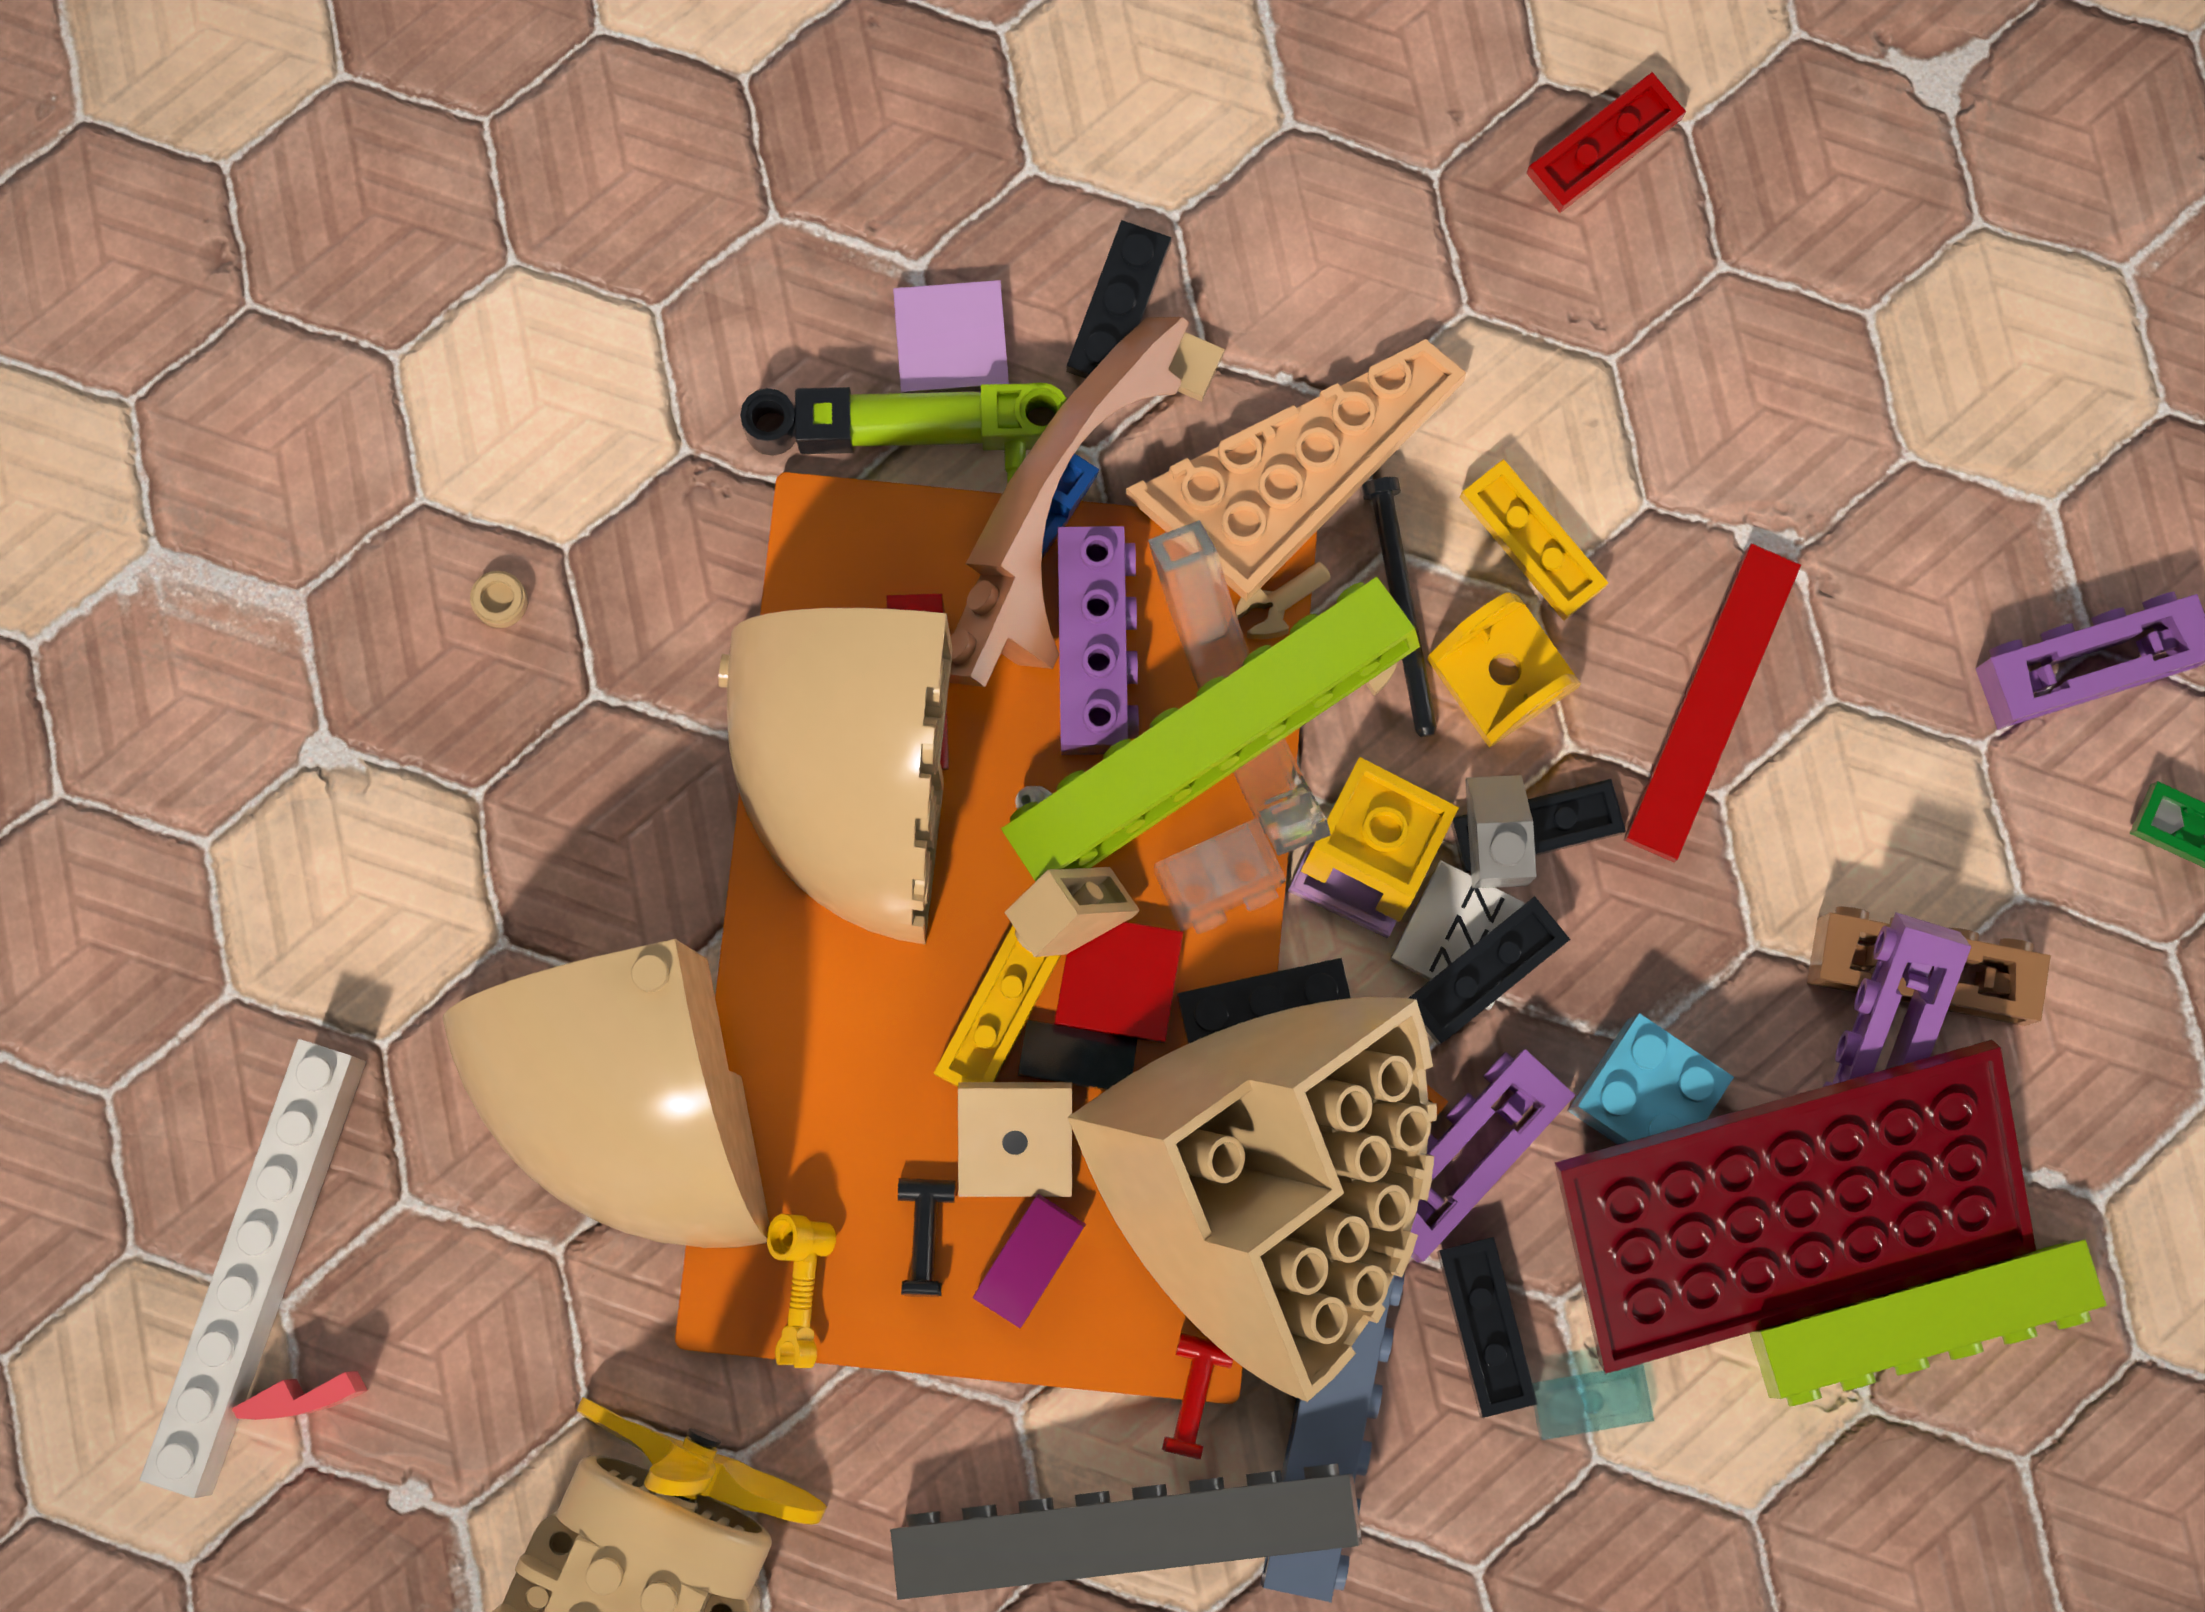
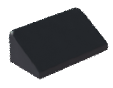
[1018,1020,1138,1091]

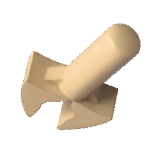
[1235,562,1330,639]

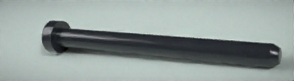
[1361,477,1437,737]

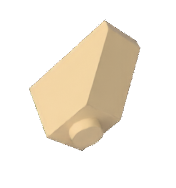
[1004,867,1140,957]

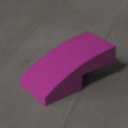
[972,1194,1086,1328]

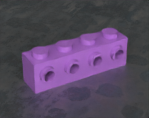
[1058,526,1139,755]

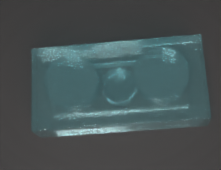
[1532,1364,1654,1440]

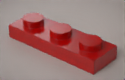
[1526,72,1686,213]

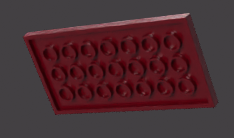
[1555,1039,2036,1374]

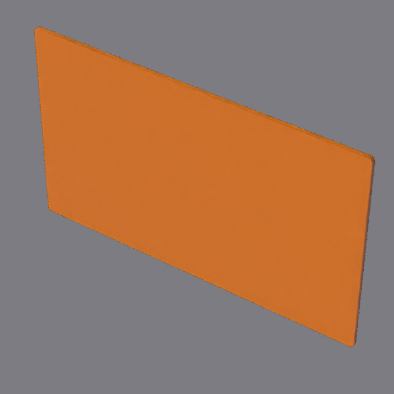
[675,472,1317,1404]

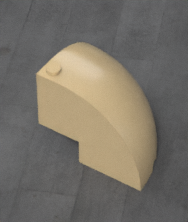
[719,608,953,945]
[443,939,770,1248]
[1068,997,1437,1402]

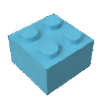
[1568,1013,1734,1145]

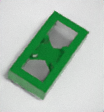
[2129,781,2205,868]

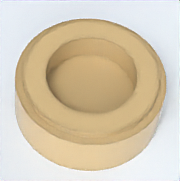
[470,571,528,628]

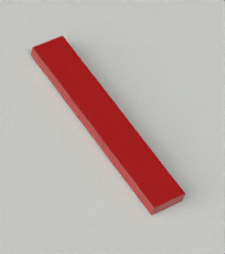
[1623,543,1801,863]

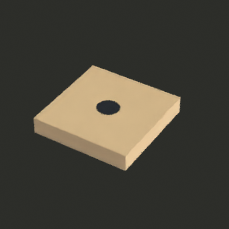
[958,1082,1072,1197]

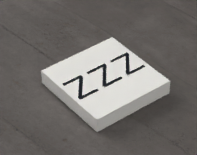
[1390,860,1525,1010]

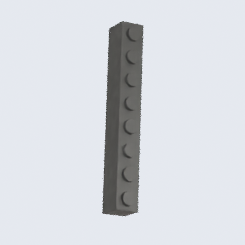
[890,1463,1362,1600]

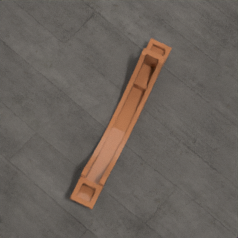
[949,317,1189,687]

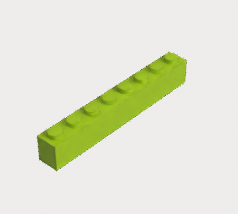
[1001,577,1420,882]

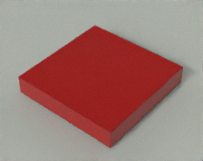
[1054,922,1183,1044]

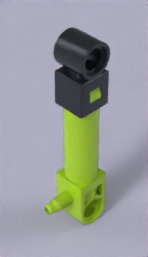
[740,382,1067,483]

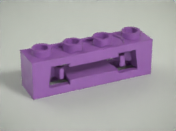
[1976,592,2205,730]
[1823,912,1971,1087]
[1411,1049,1575,1263]

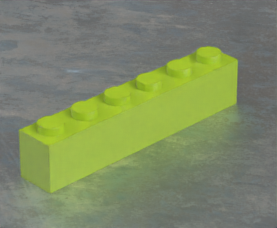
[1749,1239,2107,1406]

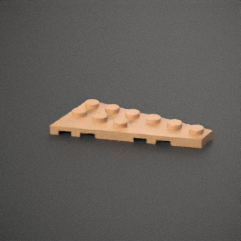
[1126,339,1466,602]

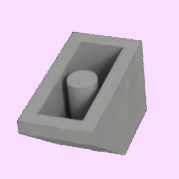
[1465,775,1537,888]

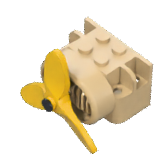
[492,1397,827,1612]

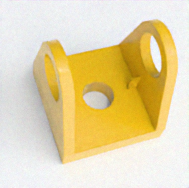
[1427,592,1581,748]

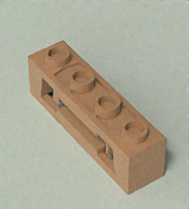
[1807,906,2051,1026]

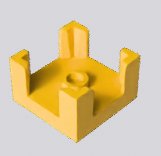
[1301,757,1459,922]

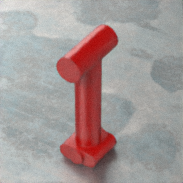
[1162,1333,1233,1460]

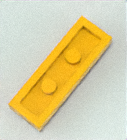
[1459,459,1608,621]
[934,925,1061,1087]

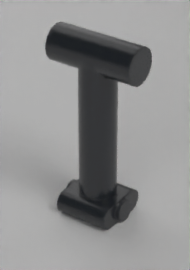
[898,1178,956,1297]

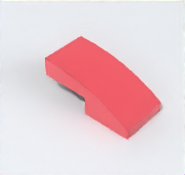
[232,1371,368,1420]

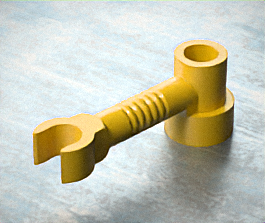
[767,1214,836,1368]

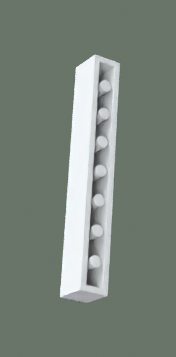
[139,1039,366,1498]

